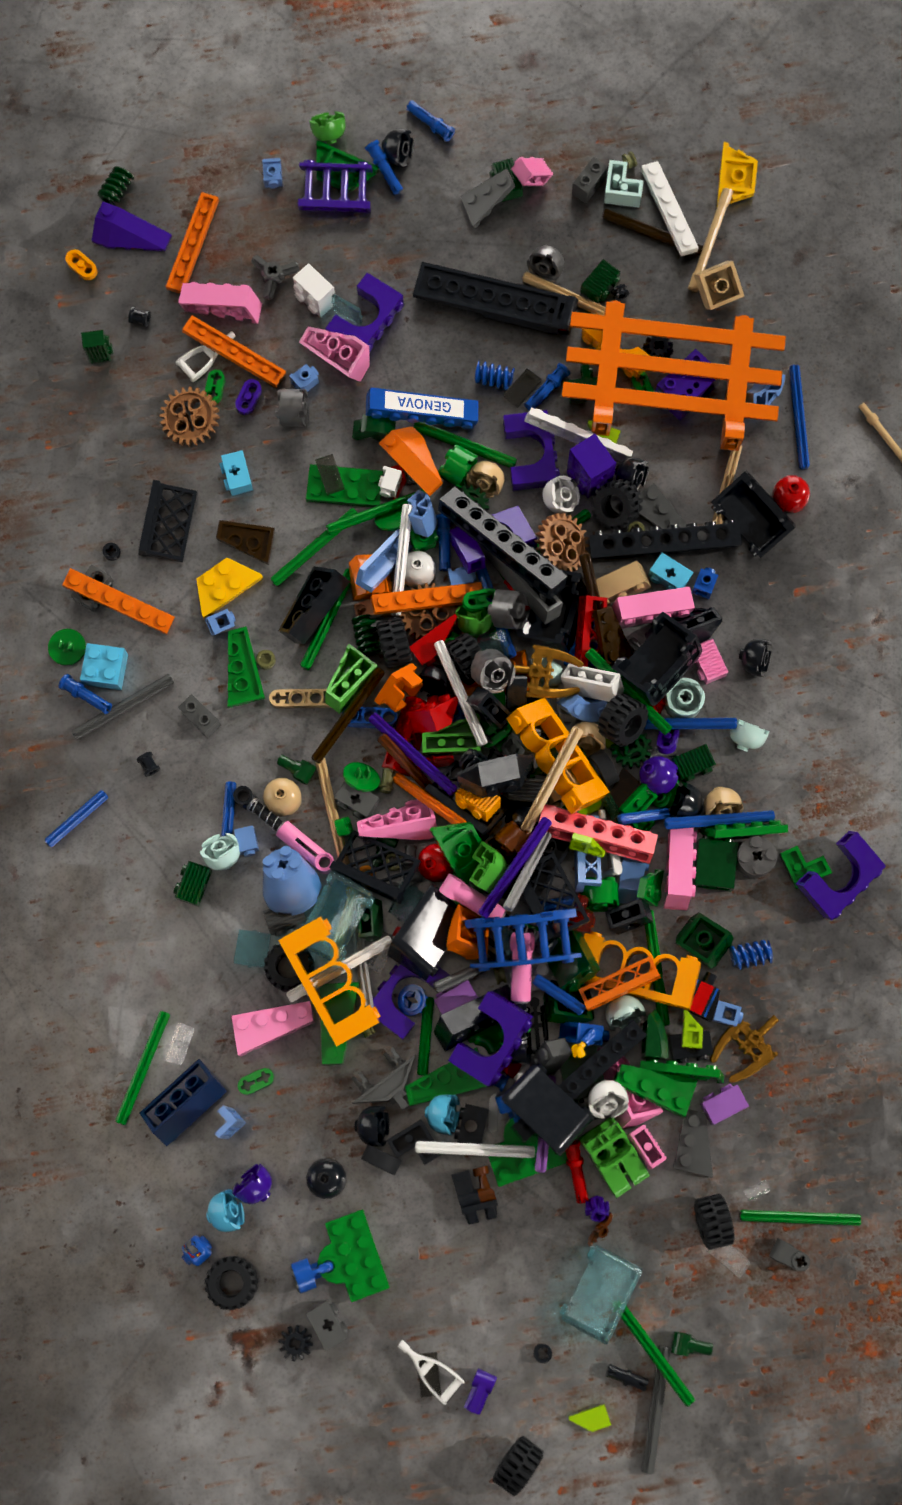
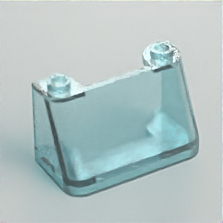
[303,871,375,961]
[559,1244,643,1345]

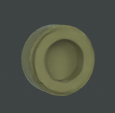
[256,650,276,670]

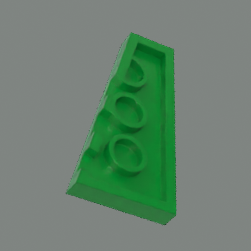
[228,626,265,708]
[640,1058,725,1084]
[613,1064,698,1118]

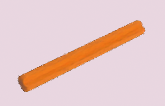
[393,773,467,824]

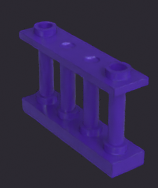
[298,160,372,213]

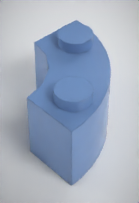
[746,375,785,405]
[407,490,437,537]
[556,694,607,722]
[618,857,649,904]

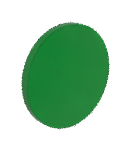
[375,508,402,531]
[48,629,86,666]
[343,762,380,792]

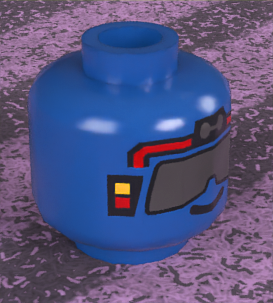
[182,1235,212,1266]

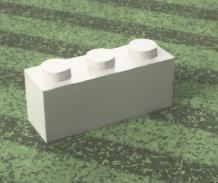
[560,664,624,702]

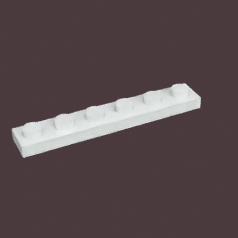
[641,161,699,256]
[524,407,633,463]

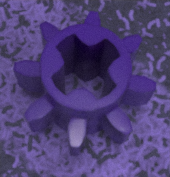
[585,1196,610,1222]

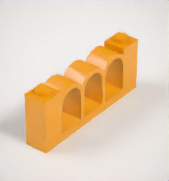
[506,698,610,815]
[278,916,381,1047]
[584,931,701,1011]

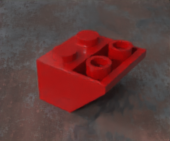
[407,694,458,733]

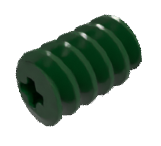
[97,166,134,206]
[351,614,381,656]

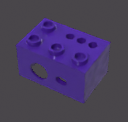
[655,349,720,421]
[566,434,616,499]

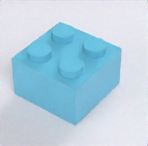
[80,643,128,690]

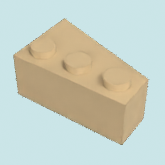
[585,561,653,606]

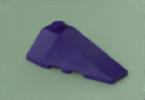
[92,202,172,251]

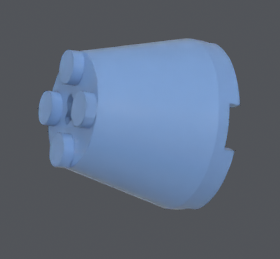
[263,846,322,915]

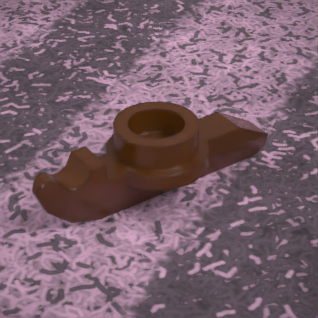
[588,1212,613,1247]

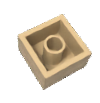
[694,261,744,310]

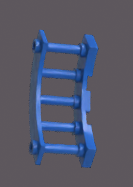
[465,909,582,971]

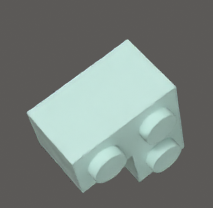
[604,160,643,208]

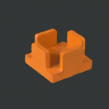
[374,663,423,712]

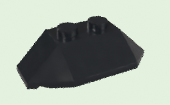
[645,607,722,643]
[457,754,534,798]

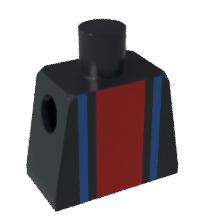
[683,971,720,1022]

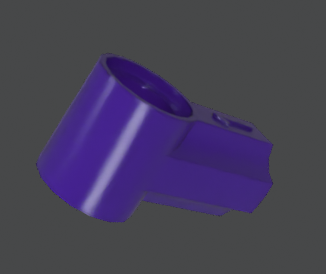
[464,1368,497,1415]

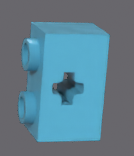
[219,450,253,496]
[648,553,694,590]

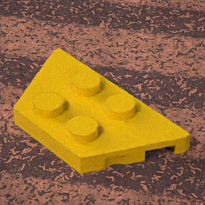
[716,142,758,207]
[196,558,263,619]

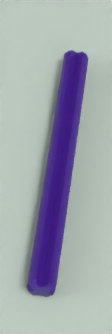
[369,713,458,796]
[478,817,552,919]

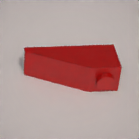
[409,614,458,666]

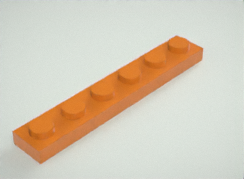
[166,192,219,293]
[182,315,286,388]
[62,568,175,635]
[370,582,483,615]

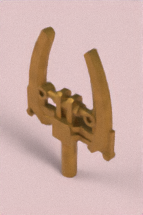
[514,645,584,699]
[710,1015,779,1083]

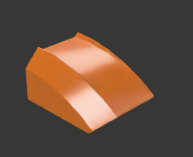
[349,554,393,600]
[447,904,489,960]

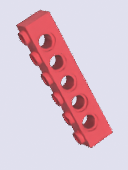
[539,804,658,864]

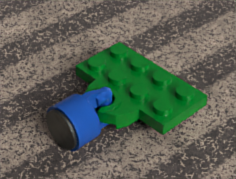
[488,1090,567,1187]
[289,1209,390,1303]

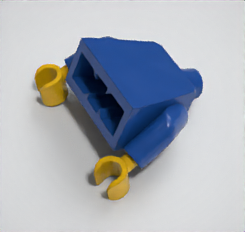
[558,1022,610,1058]

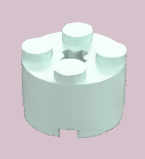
[665,678,705,718]

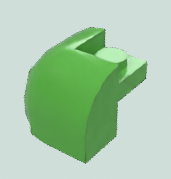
[469,841,508,893]

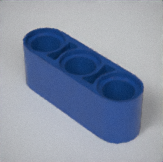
[342,707,398,728]

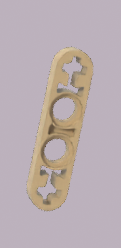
[269,689,331,708]

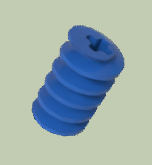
[475,361,515,390]
[729,940,773,970]

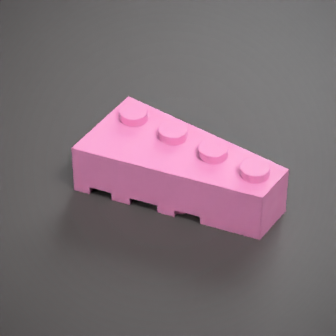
[178,282,262,324]
[612,586,695,629]
[663,827,697,911]
[231,1001,315,1057]

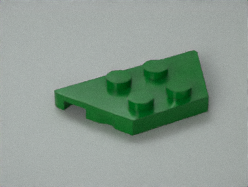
[316,140,379,193]
[429,822,482,886]

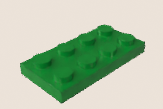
[306,464,384,508]

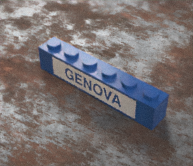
[366,387,478,429]

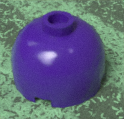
[639,756,678,796]
[232,1163,272,1205]

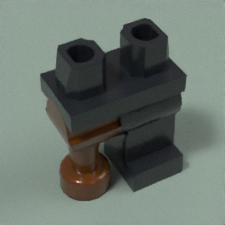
[451,1165,498,1225]

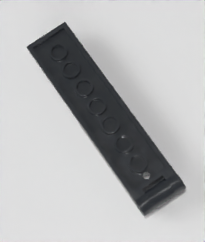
[413,262,579,335]

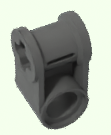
[769,1238,810,1271]

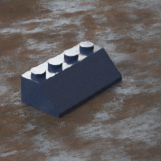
[139,1059,227,1146]

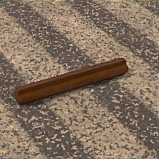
[377,733,433,791]

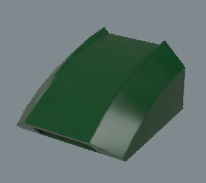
[676,912,734,969]
[543,980,594,1023]
[641,1009,669,1060]

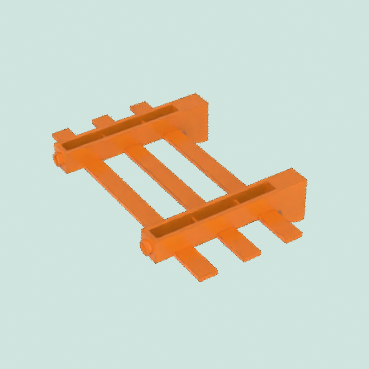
[562,300,786,451]

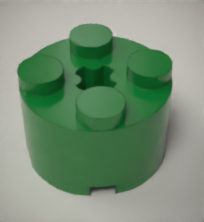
[438,445,478,489]
[579,877,619,913]

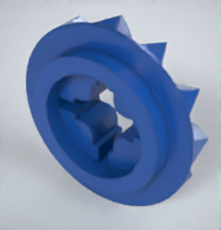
[398,984,428,1016]

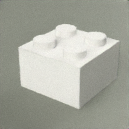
[293,263,336,318]

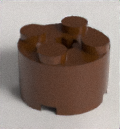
[490,820,531,865]

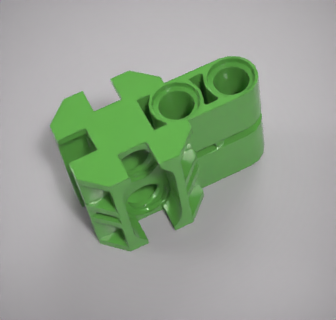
[578,1117,650,1198]

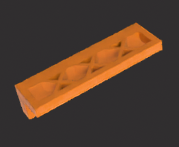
[578,956,661,1011]

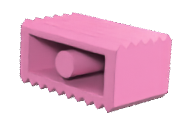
[511,157,553,186]
[694,638,728,685]
[627,1125,667,1170]

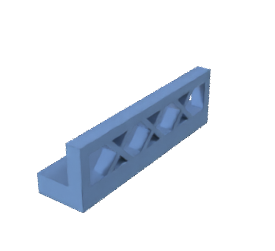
[355,529,412,593]
[574,815,602,892]
[215,1105,246,1140]

